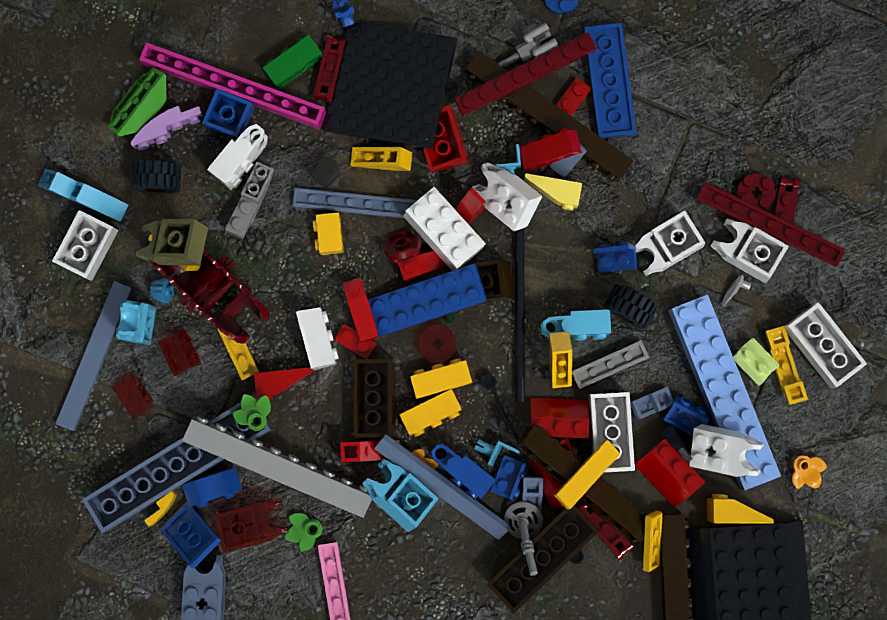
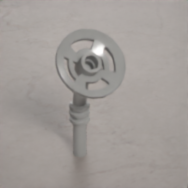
[504,501,543,575]

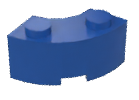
[182,468,242,508]

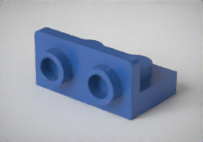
[593,242,637,273]
[663,395,710,437]
[490,455,528,500]

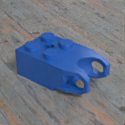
[431,444,496,499]

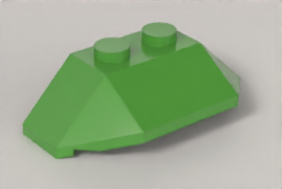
[107,67,166,136]

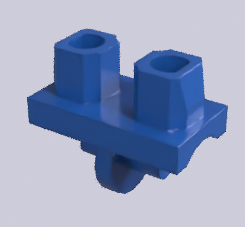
[333,0,355,27]

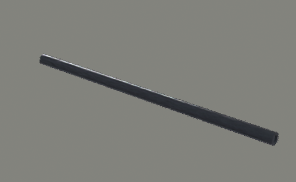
[515,173,525,402]

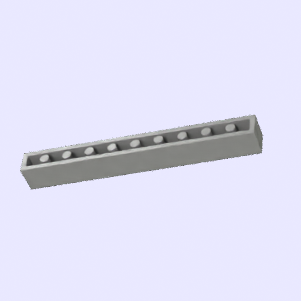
[182,415,372,518]

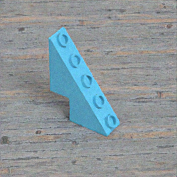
[38,169,128,222]

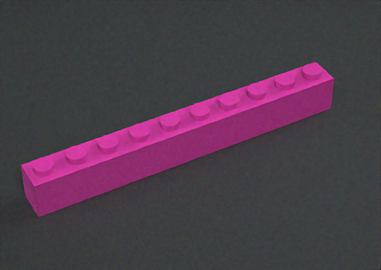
[139,42,326,130]

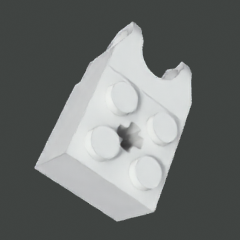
[207,124,268,190]
[472,163,542,231]
[635,211,705,277]
[711,219,789,284]
[690,424,764,477]

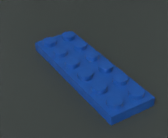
[584,23,637,139]
[368,264,487,336]

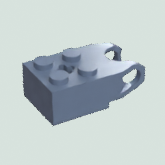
[181,554,226,620]

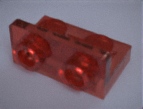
[158,330,201,376]
[112,374,154,419]

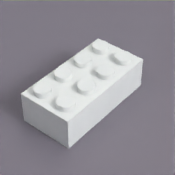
[403,187,486,271]
[785,302,867,388]
[588,392,635,472]

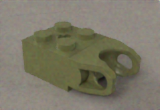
[136,219,208,266]

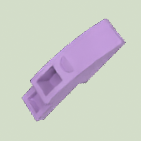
[131,106,204,151]

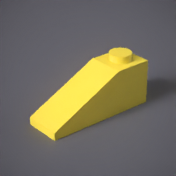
[524,173,582,210]

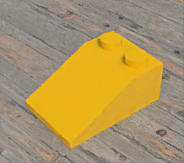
[707,494,774,524]

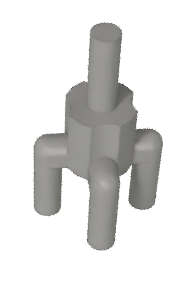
[498,22,558,68]

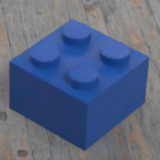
[202,89,255,140]

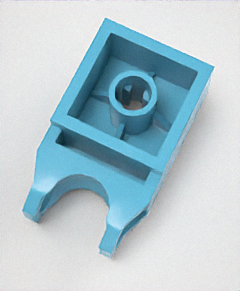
[116,300,157,345]
[541,310,611,341]
[362,459,439,532]

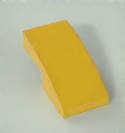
[144,490,178,527]

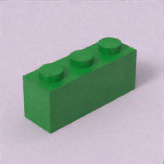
[263,35,323,90]

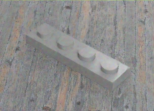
[572,340,650,389]

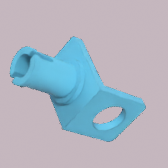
[495,144,521,175]
[474,439,521,466]

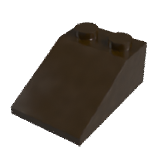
[449,259,514,303]

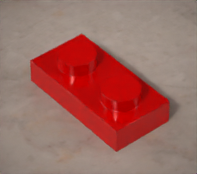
[556,77,592,116]
[334,323,377,359]

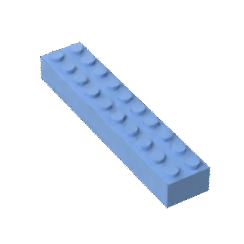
[668,295,781,490]

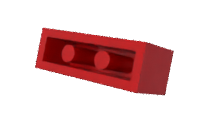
[519,128,582,170]

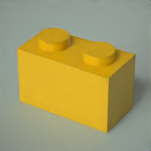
[313,212,344,255]

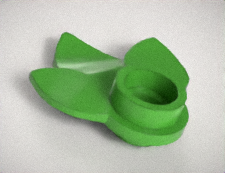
[233,394,271,431]
[285,513,323,552]

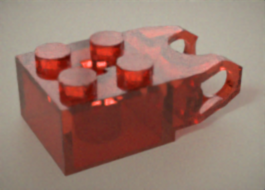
[214,500,289,553]

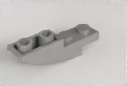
[225,162,274,239]

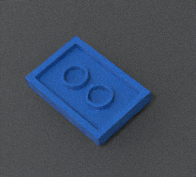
[159,501,221,569]

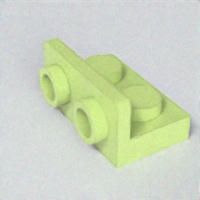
[733,338,779,386]

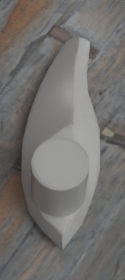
[722,275,751,307]

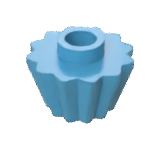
[150,278,174,304]

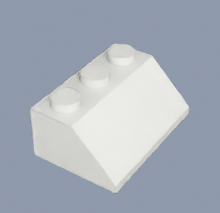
[296,308,339,370]

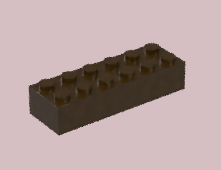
[487,505,600,614]

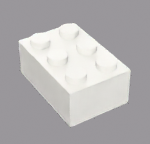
[52,210,118,281]

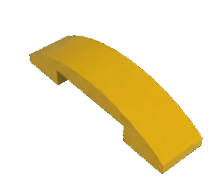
[765,326,808,405]

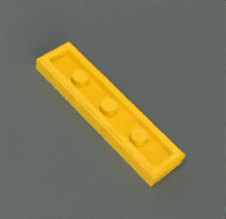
[554,440,620,510]

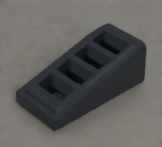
[661,424,692,462]

